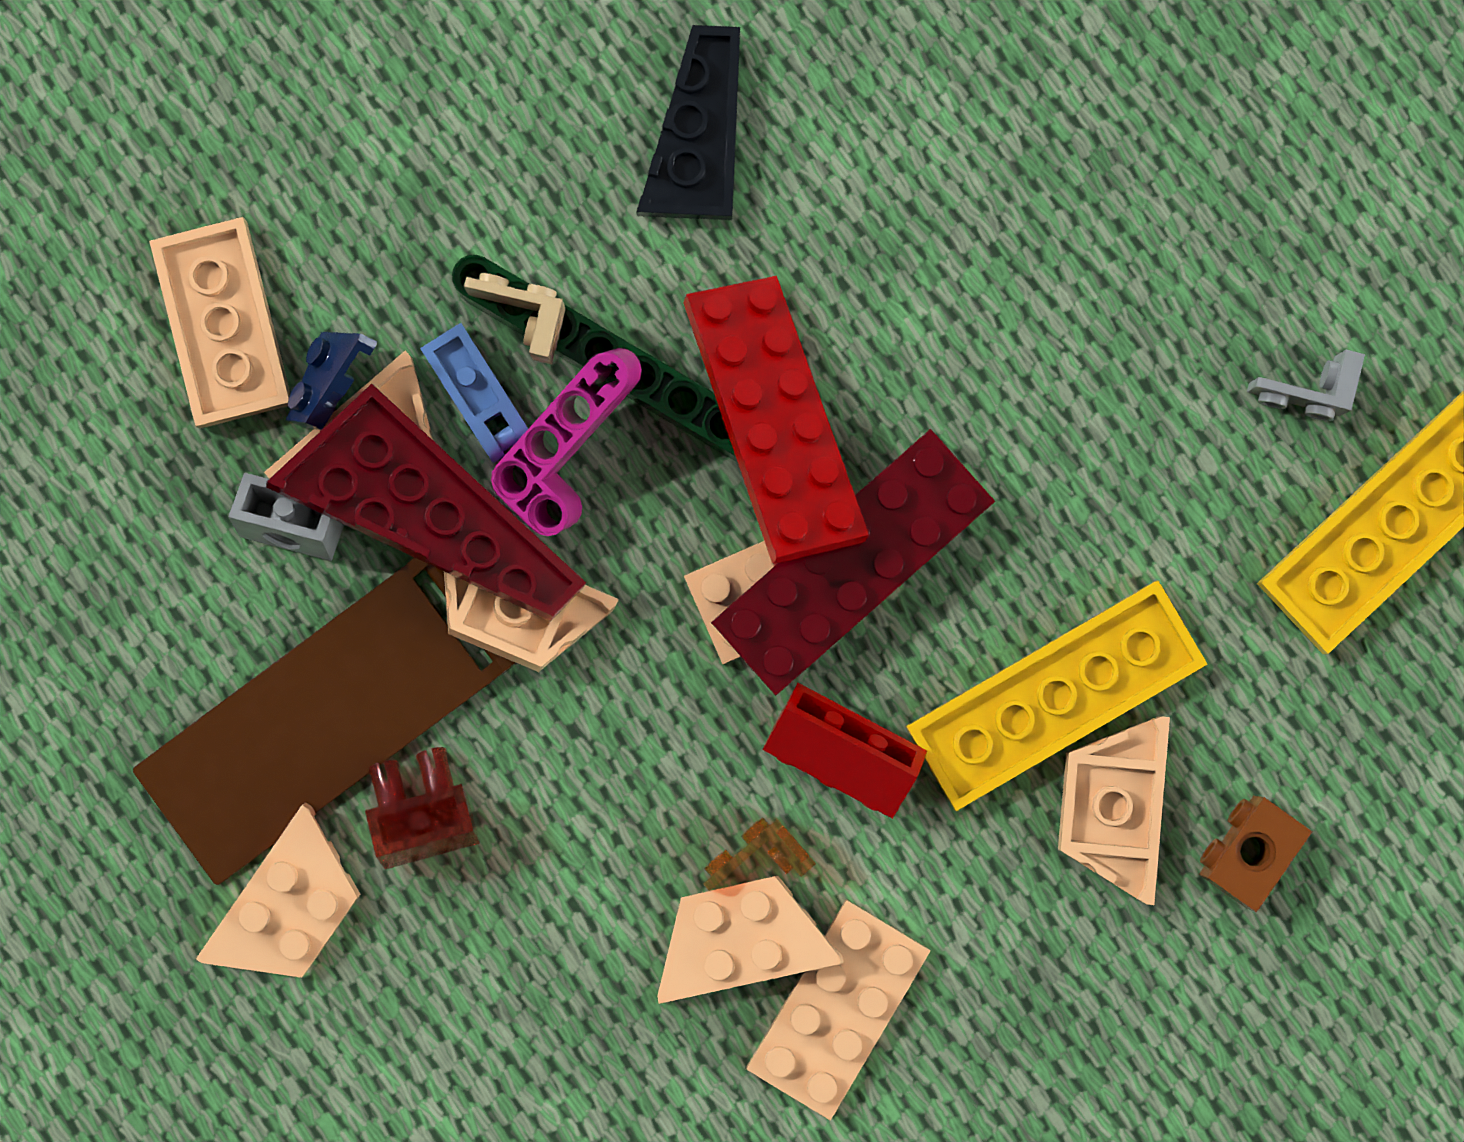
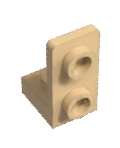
[464,273,566,365]

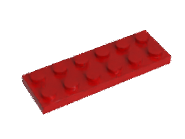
[683,276,869,565]

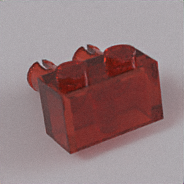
[365,747,480,870]

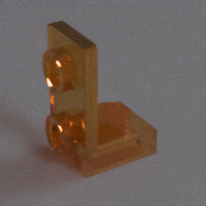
[703,817,816,891]

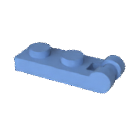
[420,323,528,463]

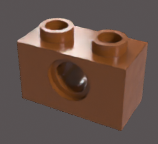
[1199,795,1313,912]

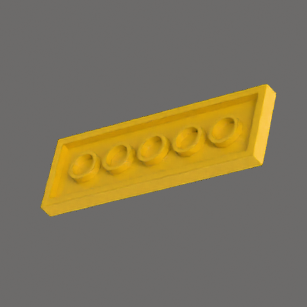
[1257,390,1464,654]
[905,580,1207,811]

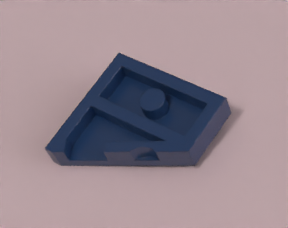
[286,332,377,430]

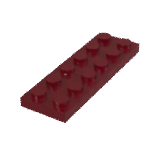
[711,429,996,696]

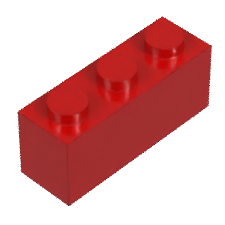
[762,682,927,819]

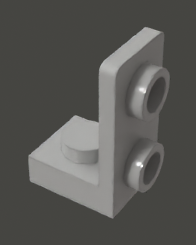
[1247,349,1365,421]

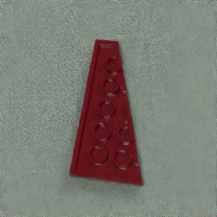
[266,383,586,621]

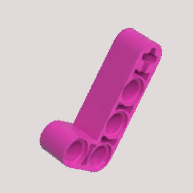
[491,348,642,536]

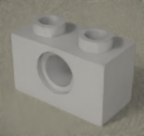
[228,473,344,561]

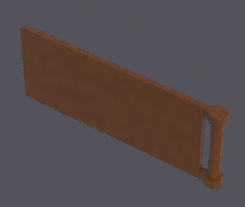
[133,557,517,885]

